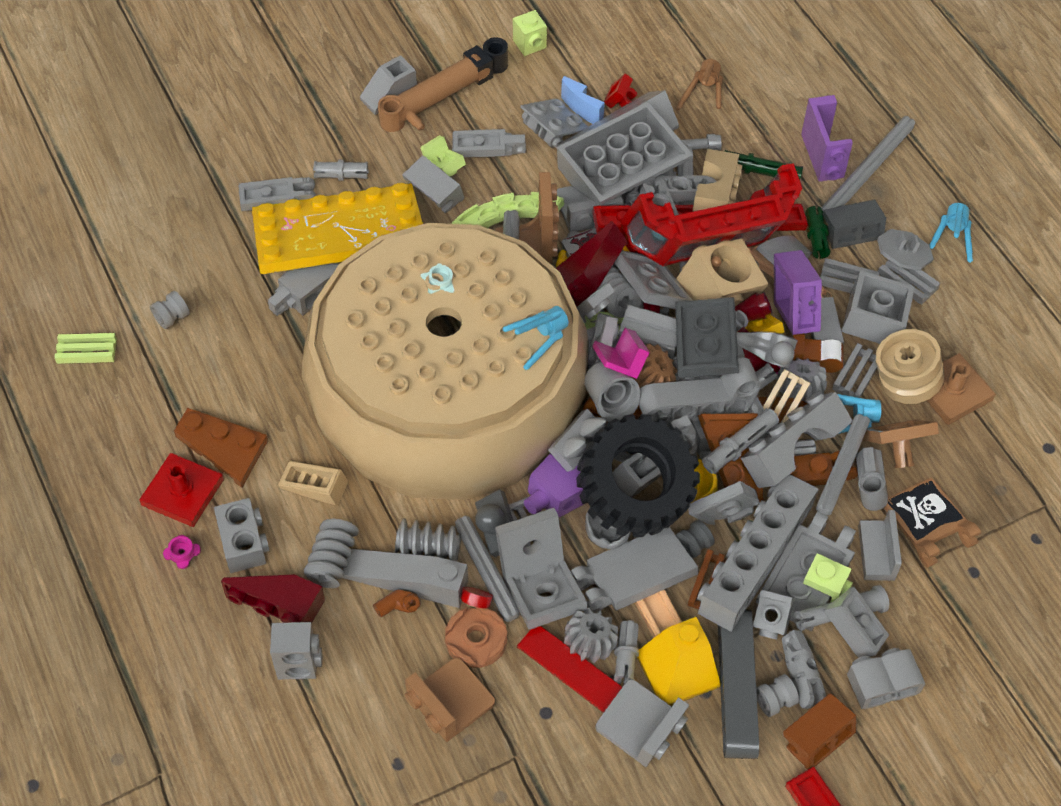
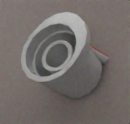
[584,362,640,422]

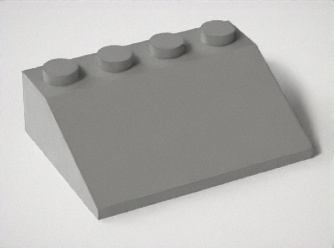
[557,102,693,205]

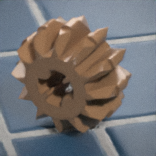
[632,343,678,388]

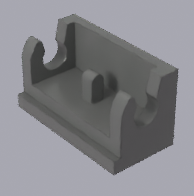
[823,199,886,249]

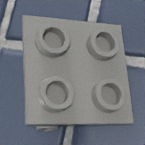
[520,99,588,149]

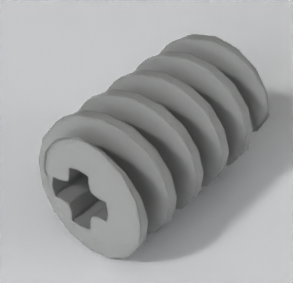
[594,265,641,318]
[395,518,461,562]
[304,519,359,588]

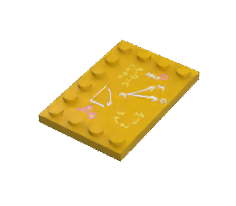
[252,183,423,274]

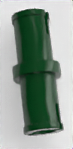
[805,206,831,259]

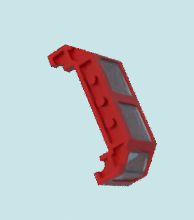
[621,163,803,266]

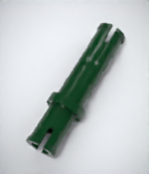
[724,150,803,180]

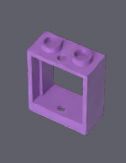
[774,250,822,335]

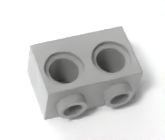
[214,498,270,573]
[270,622,323,680]

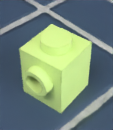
[513,10,547,56]

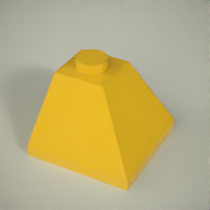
[637,617,721,706]

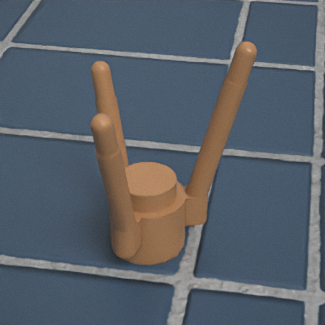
[676,59,723,110]

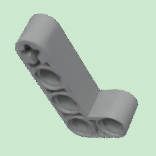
[639,358,761,423]

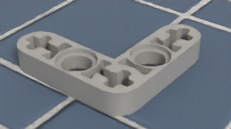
[640,175,717,237]

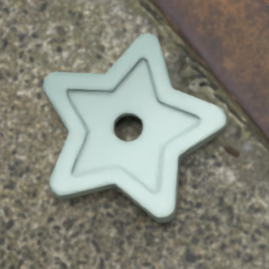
[421,263,454,294]

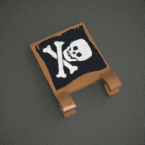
[884,477,981,568]

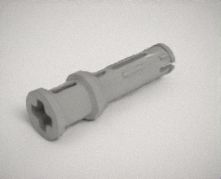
[794,585,889,631]

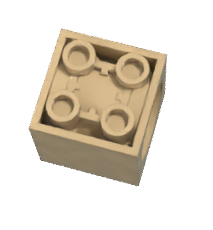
[676,238,768,306]

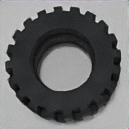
[576,414,700,538]

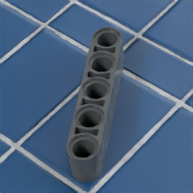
[718,610,759,759]

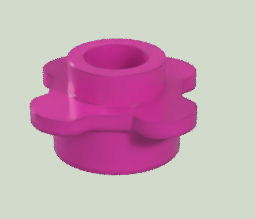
[163,535,201,569]

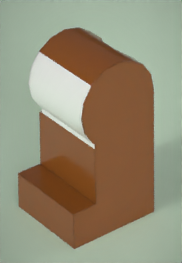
[792,334,844,373]

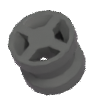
[676,520,715,558]

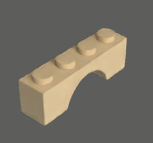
[693,149,743,212]

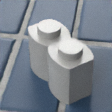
[847,648,926,709]

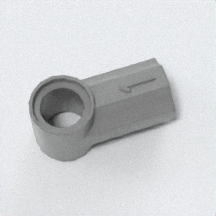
[856,447,888,511]

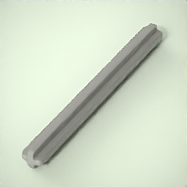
[821,116,915,217]

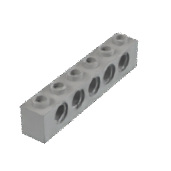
[697,474,819,632]

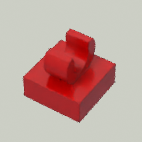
[604,73,638,108]

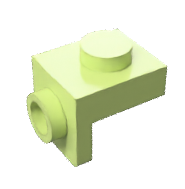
[421,135,466,176]
[803,553,853,603]

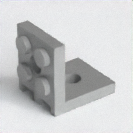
[495,508,587,630]

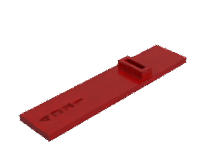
[517,626,622,713]

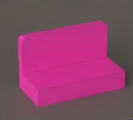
[592,327,650,379]

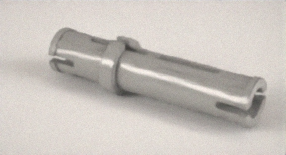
[702,408,779,474]

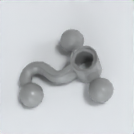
[737,332,798,368]

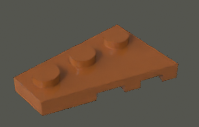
[174,408,268,488]
[698,413,764,503]

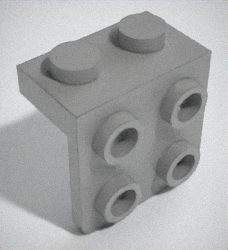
[557,186,623,233]
[595,679,689,767]

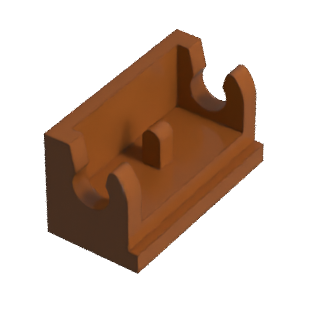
[783,693,856,770]

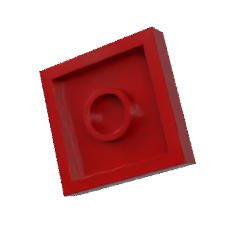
[139,453,224,528]

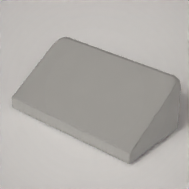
[824,587,889,658]

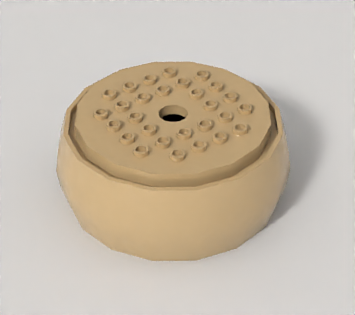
[302,223,589,500]

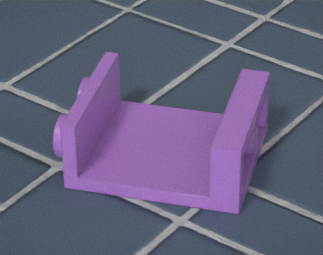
[801,95,853,182]

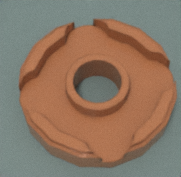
[445,607,507,668]

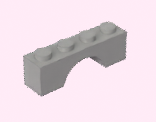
[741,391,853,488]

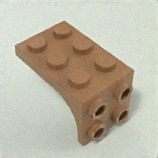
[495,172,559,265]

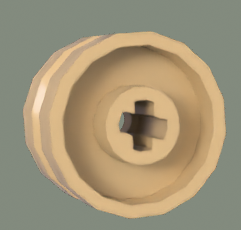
[876,329,944,404]

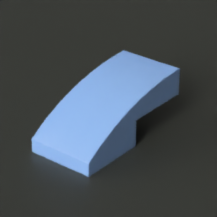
[561,76,605,124]

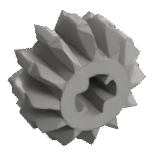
[778,358,827,403]
[564,607,618,663]

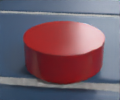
[460,587,493,609]

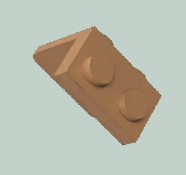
[404,658,495,743]

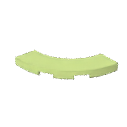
[451,192,564,228]

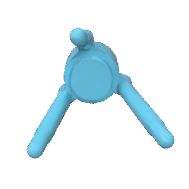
[930,203,973,263]
[503,306,569,370]
[837,394,882,434]

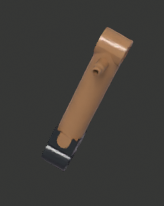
[378,37,508,132]

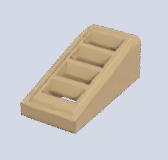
[278,460,348,505]

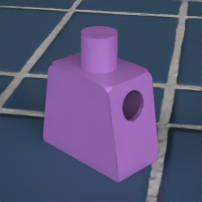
[524,453,586,517]

